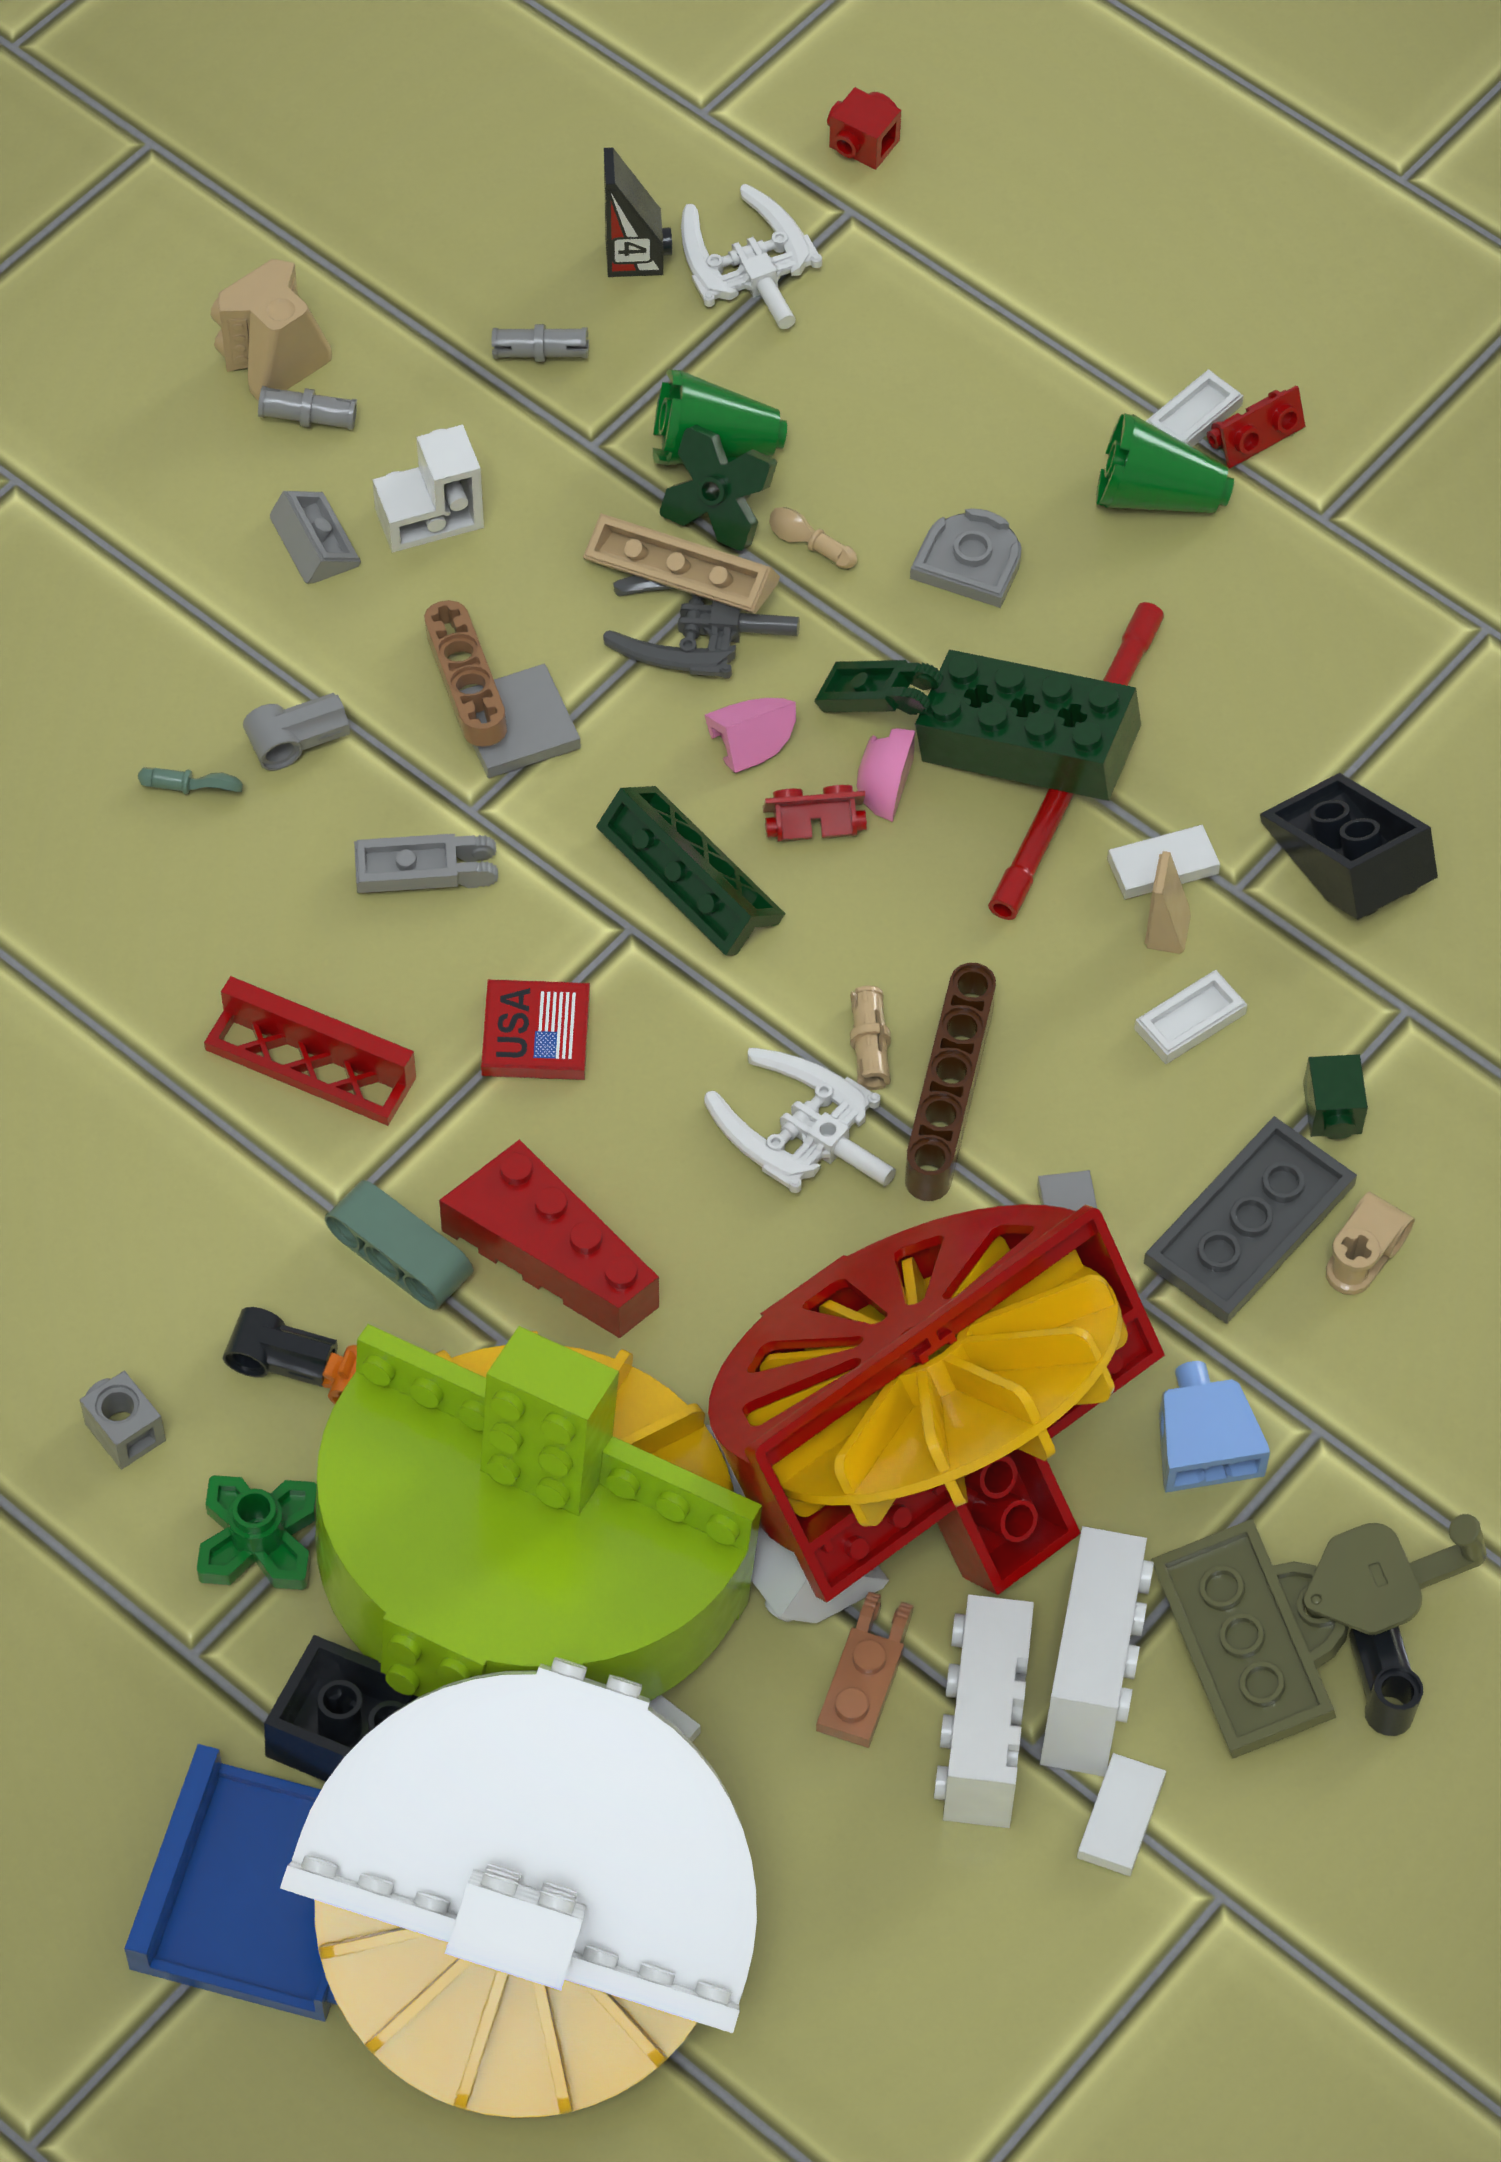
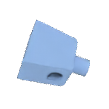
[1159,1361,1270,1493]

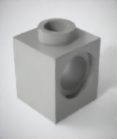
[79,1370,166,1470]

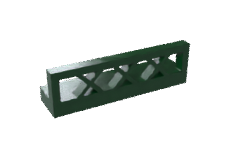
[596,786,786,956]

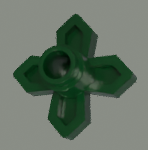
[660,425,777,551]

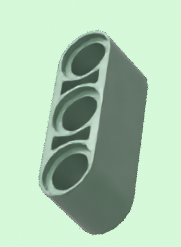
[325,1180,474,1310]

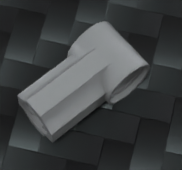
[243,693,350,771]

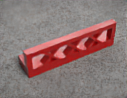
[204,976,416,1126]

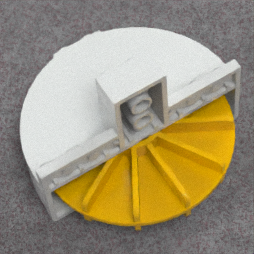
[280,1657,757,2118]

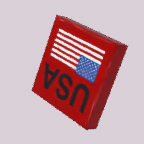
[481,979,590,1080]

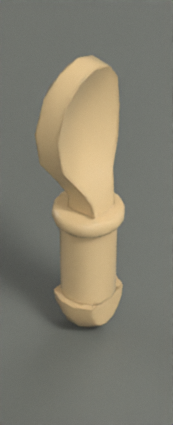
[769,507,857,569]

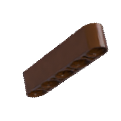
[905,963,996,1201]

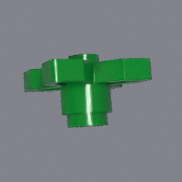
[197,1475,317,1590]

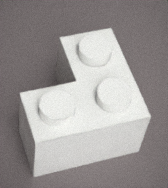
[372,425,484,553]

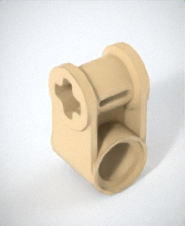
[1326,1192,1415,1295]

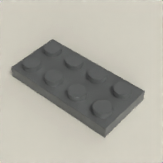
[1144,1116,1357,1324]

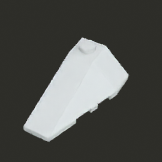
[706,1425,889,1624]

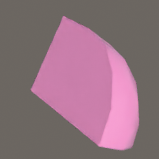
[704,698,796,773]
[857,728,915,822]

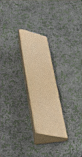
[583,513,780,614]

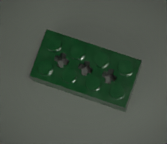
[915,649,1141,801]

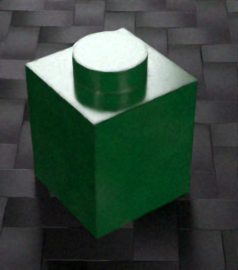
[1303,1054,1368,1139]

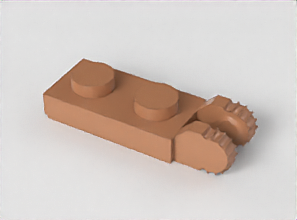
[816,1592,914,1748]

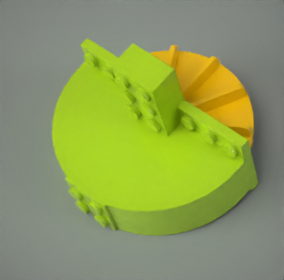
[315,1324,762,1701]

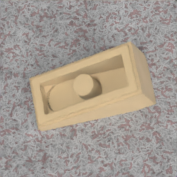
[1145,851,1191,954]

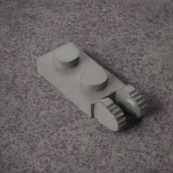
[354,834,498,893]

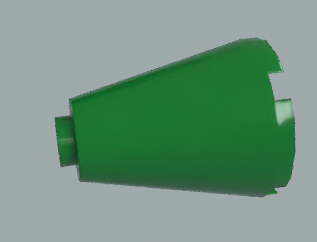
[653,369,787,466]
[1096,413,1234,513]

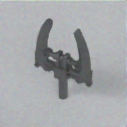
[603,575,800,679]

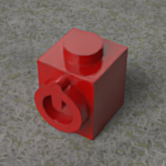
[827,87,901,170]

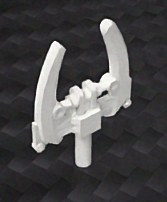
[681,184,822,329]
[704,1048,896,1193]

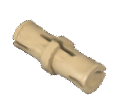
[850,986,891,1090]

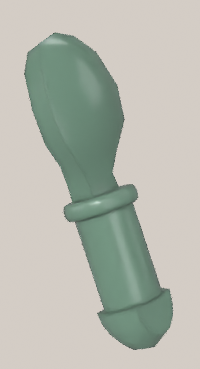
[138,767,243,794]

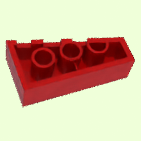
[439,1139,659,1338]

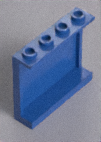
[124,1744,337,2022]

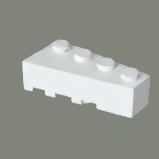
[1040,1526,1154,1777]
[934,1594,1034,1828]

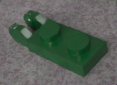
[814,660,944,715]

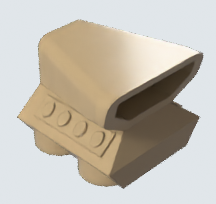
[210,259,332,401]

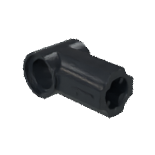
[222,1307,338,1387]
[1349,1626,1423,1736]

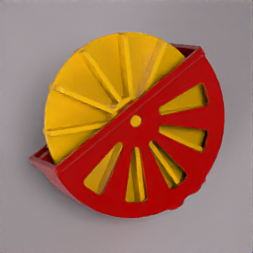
[708,1204,1165,1603]

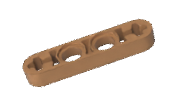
[424,600,507,747]

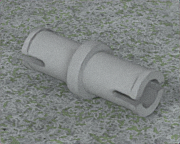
[492,324,589,362]
[258,386,357,430]

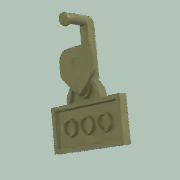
[1151,1514,1487,1758]

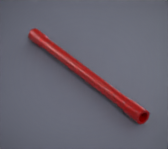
[988,602,1164,920]

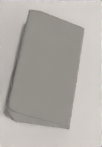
[270,491,361,584]

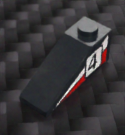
[604,147,672,277]

